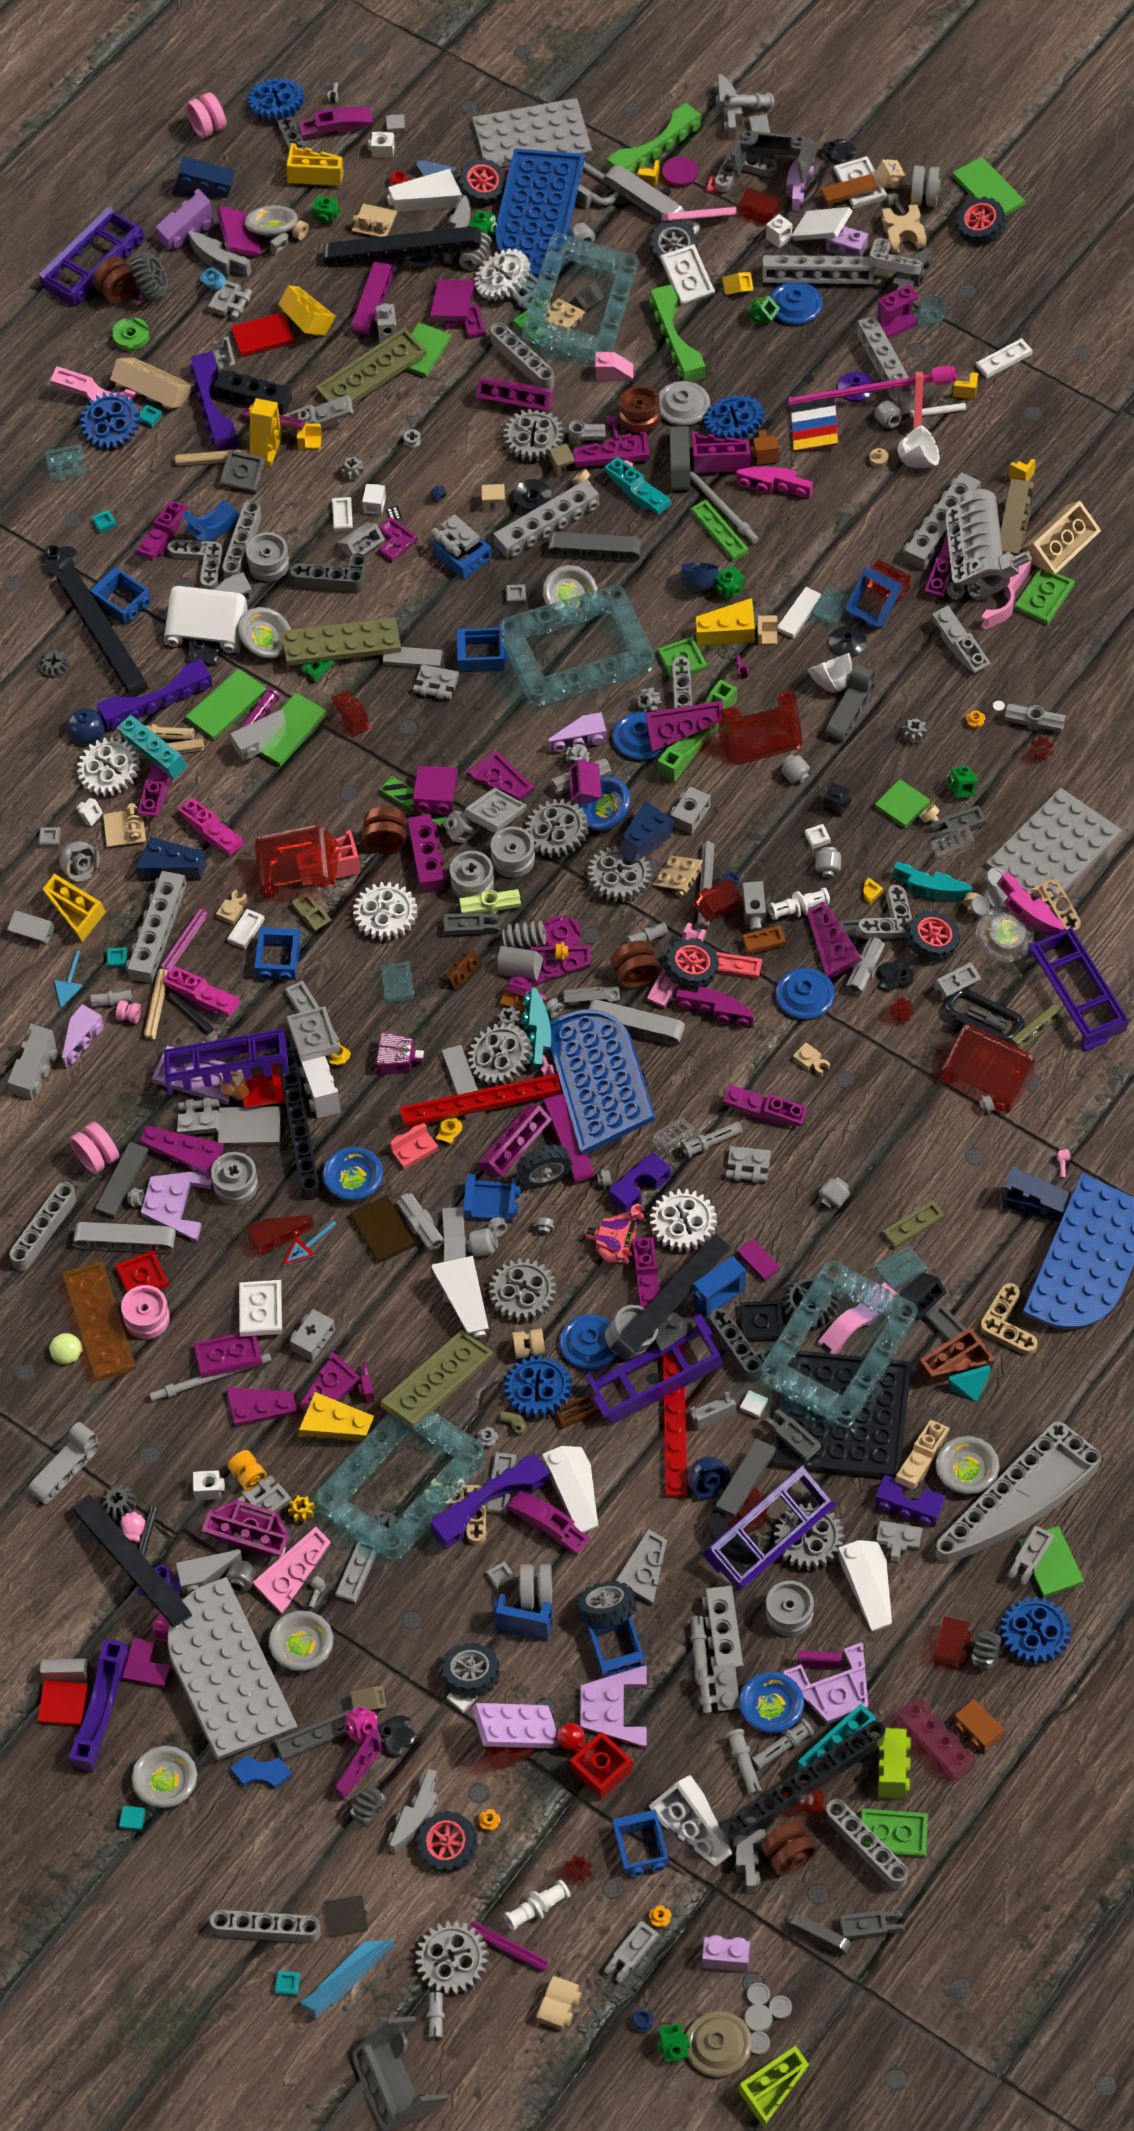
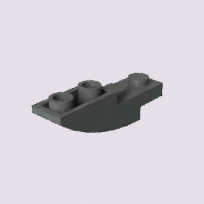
[892,247,933,292]

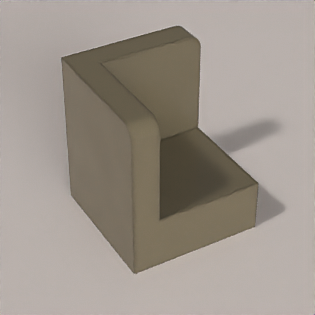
[549,443,575,476]
[351,1686,387,1710]

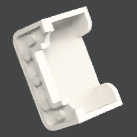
[164,586,248,653]

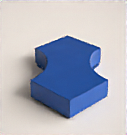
[230,1755,292,1789]

